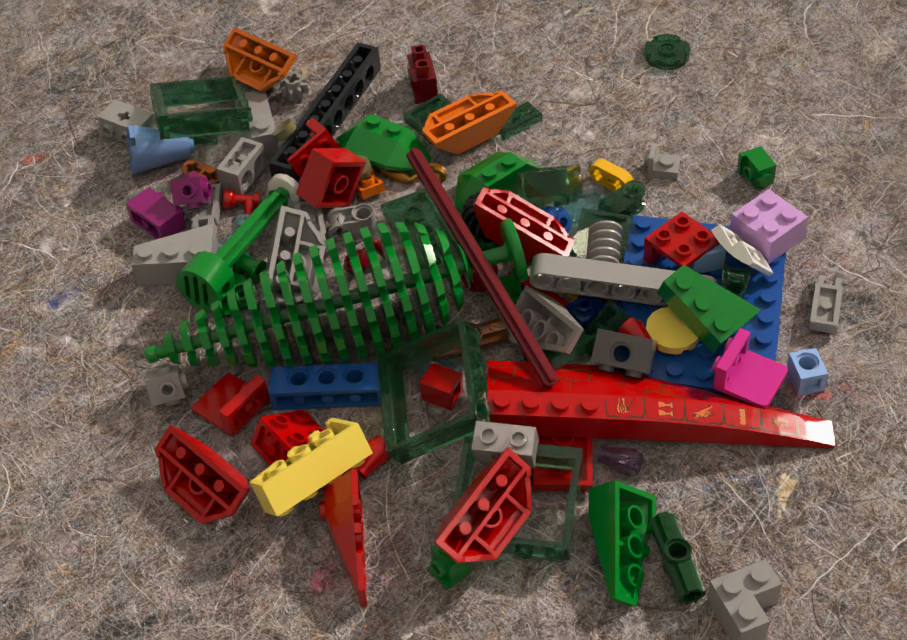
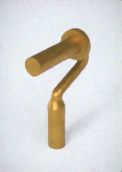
[380,162,448,204]

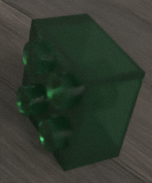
[517,164,583,207]

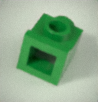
[737,146,777,189]
[427,545,471,590]

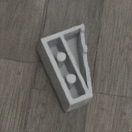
[132,223,219,286]

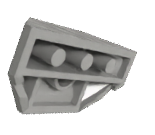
[262,206,326,307]

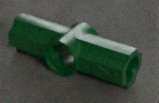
[649,511,706,605]

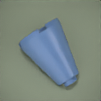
[127,125,194,174]

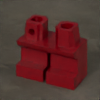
[406,45,438,104]

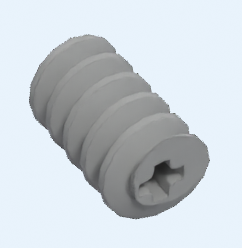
[586,220,622,263]

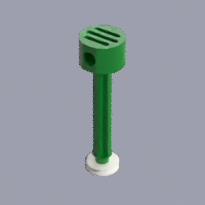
[176,173,303,310]

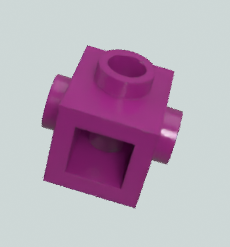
[170,172,212,209]

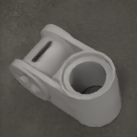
[327,203,377,242]

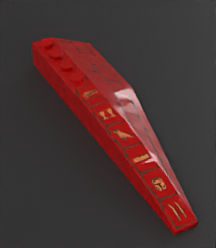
[486,360,835,449]

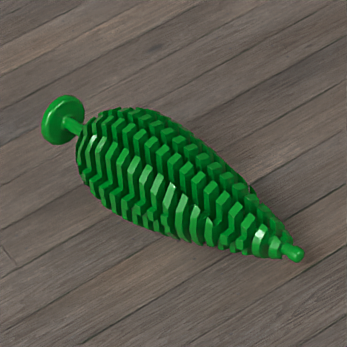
[144,218,528,368]

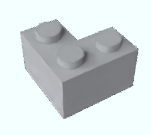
[707,559,782,640]

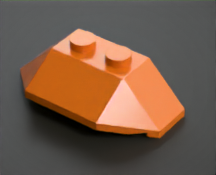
[222,27,297,93]
[422,90,517,155]

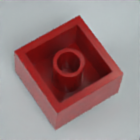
[296,148,366,208]

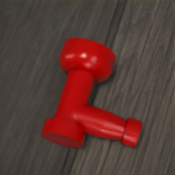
[224,189,261,221]

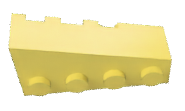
[249,418,373,517]

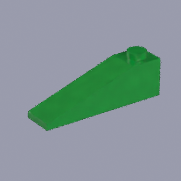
[588,480,656,607]

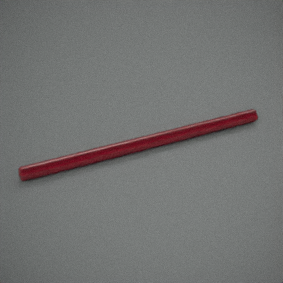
[406,148,559,388]

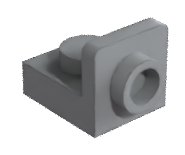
[644,143,681,180]

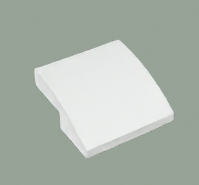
[711,224,773,276]

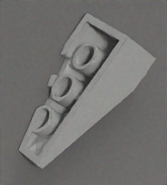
[228,91,279,157]
[505,285,584,354]

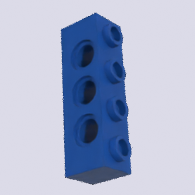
[269,362,385,411]

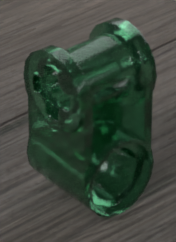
[597,180,646,225]
[721,263,751,300]

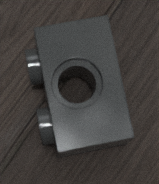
[591,328,658,379]

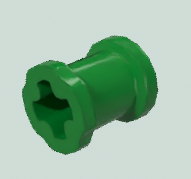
[232,252,267,282]

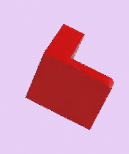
[420,363,464,410]

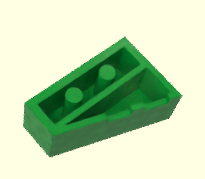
[657,265,761,354]

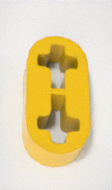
[588,158,634,195]

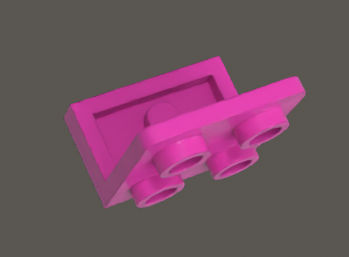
[712,328,788,408]

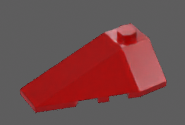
[319,469,367,606]

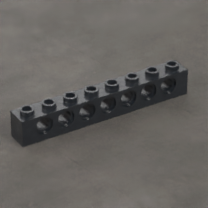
[269,42,381,183]

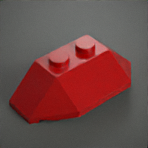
[473,187,575,263]
[155,425,250,525]
[433,447,532,563]

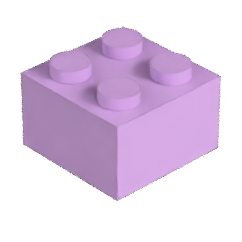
[730,189,808,264]

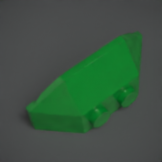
[337,114,432,173]
[455,152,548,214]

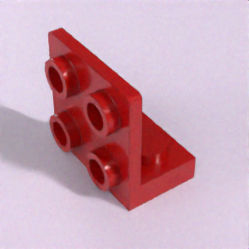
[287,118,340,178]
[643,211,720,267]
[192,373,270,437]
[250,410,325,465]

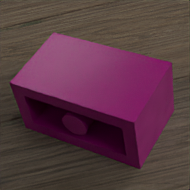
[126,187,186,239]

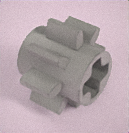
[279,72,309,102]

